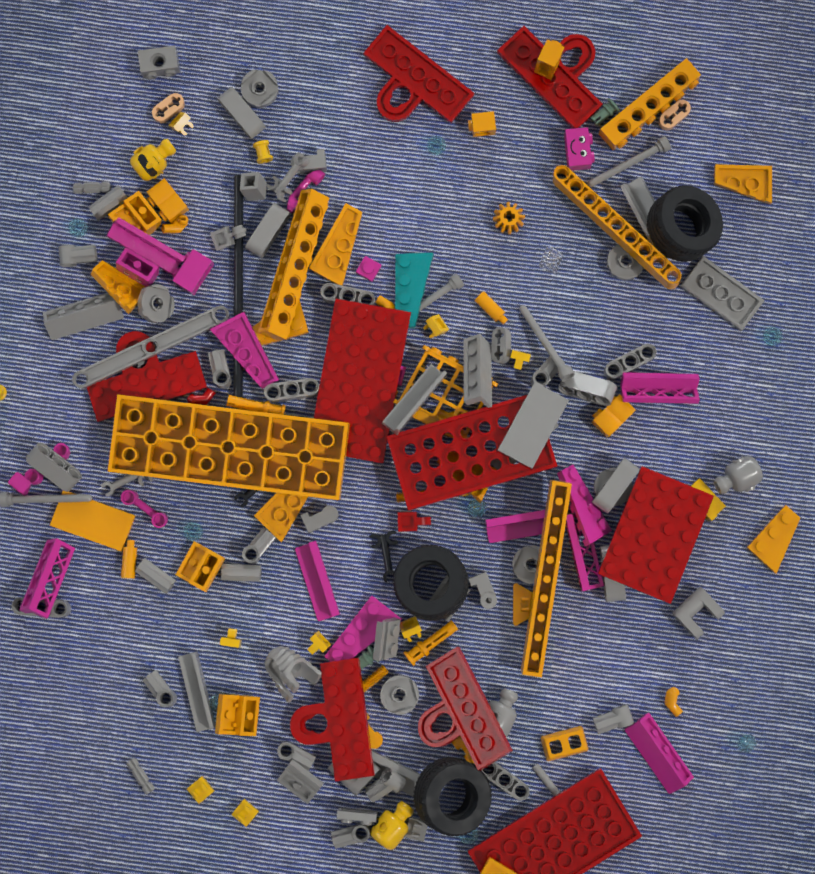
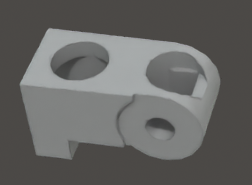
[291,149,327,174]
[300,505,339,534]
[468,572,497,609]

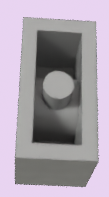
[138,45,180,80]

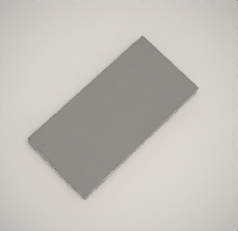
[680,256,765,331]
[498,382,569,469]

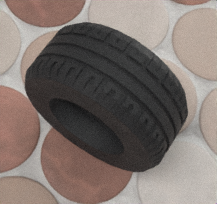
[647,185,723,262]
[393,544,469,621]
[413,757,492,836]

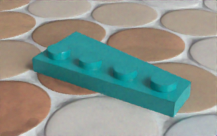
[395,253,434,329]

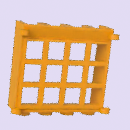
[393,345,498,438]

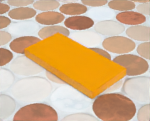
[49,491,136,552]

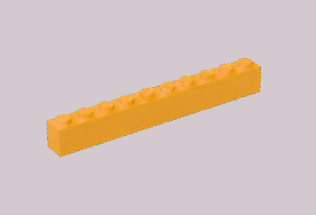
[521,479,572,678]

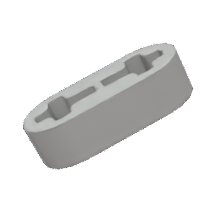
[491,327,511,364]

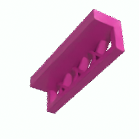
[106,217,185,275]
[620,372,700,404]
[566,514,604,591]
[19,538,75,619]

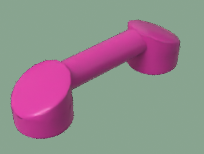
[287,170,325,214]
[24,443,70,485]
[121,490,168,528]

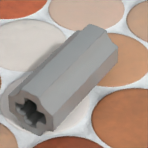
[88,185,128,221]
[135,558,176,594]
[221,564,262,582]

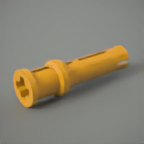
[226,394,286,415]
[403,620,458,666]

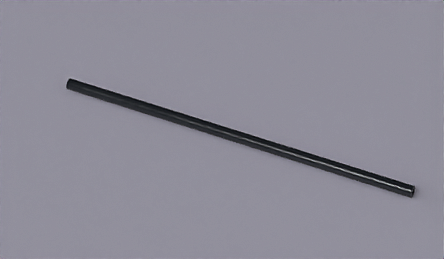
[233,175,244,410]

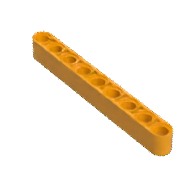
[553,165,682,290]

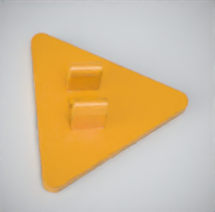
[513,583,533,626]

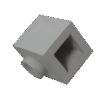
[240,172,267,201]

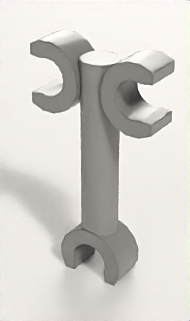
[267,152,309,202]
[101,474,154,497]

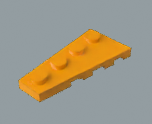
[309,203,363,286]
[254,493,308,543]

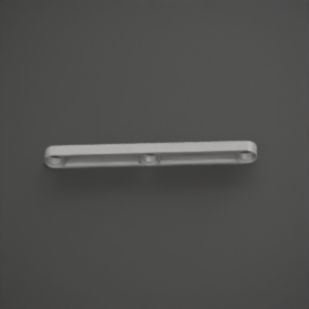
[72,306,230,389]

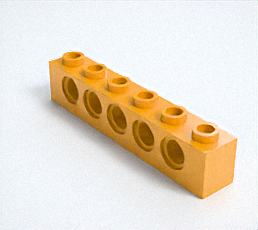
[599,58,701,150]

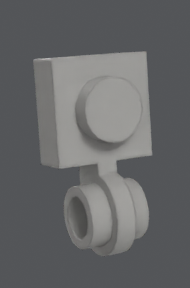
[210,225,246,251]

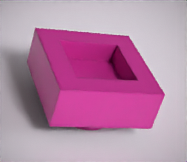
[356,256,382,282]

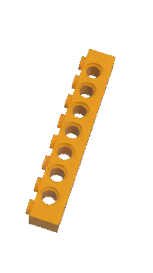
[258,189,329,340]

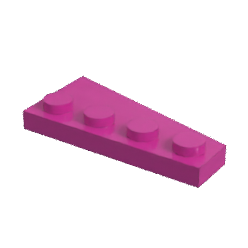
[210,312,279,389]
[557,465,612,547]
[324,596,402,662]

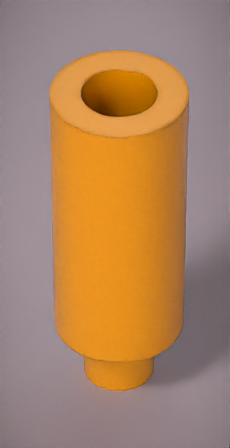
[474,291,508,325]
[121,540,137,579]

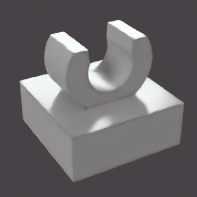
[405,817,427,842]

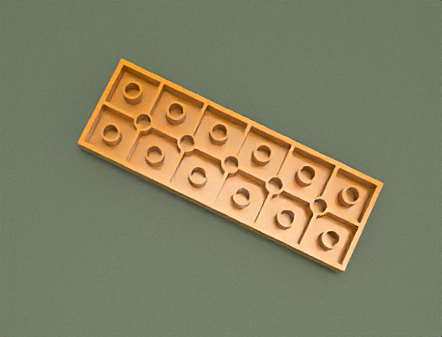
[108,394,350,500]

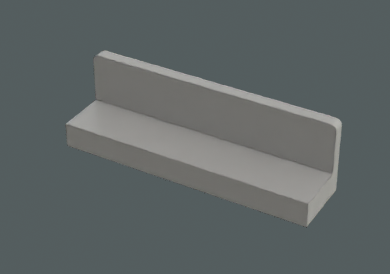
[620,177,660,252]
[43,292,124,340]
[463,334,492,408]
[382,364,447,435]
[178,651,216,732]
[371,749,420,796]

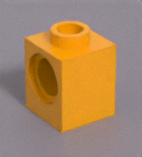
[468,111,496,137]

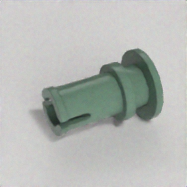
[590,98,620,127]
[359,646,380,670]

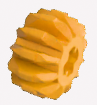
[493,202,525,235]

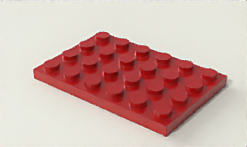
[598,466,714,604]

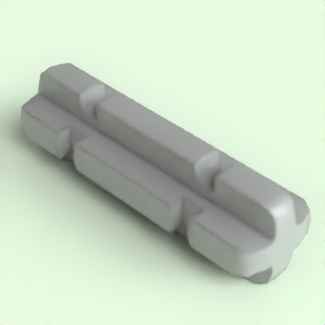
[73,181,111,194]
[126,758,155,794]

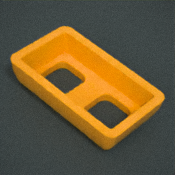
[540,726,589,762]

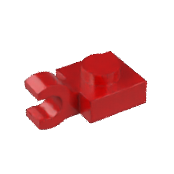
[397,512,431,532]

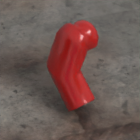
[187,387,216,405]

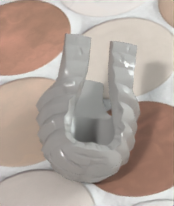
[264,646,322,703]

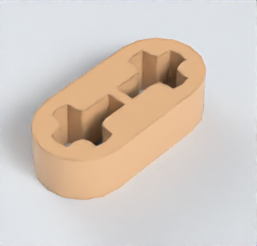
[152,93,185,123]
[659,100,691,131]

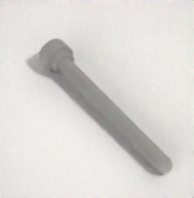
[587,136,671,187]
[420,273,465,311]
[519,305,575,382]
[0,492,92,508]

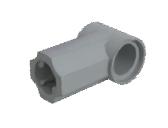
[58,245,98,267]
[208,349,232,389]
[531,356,565,387]
[242,527,276,565]
[143,670,177,707]
[592,704,634,734]
[277,741,316,771]
[366,768,406,802]
[331,822,371,849]

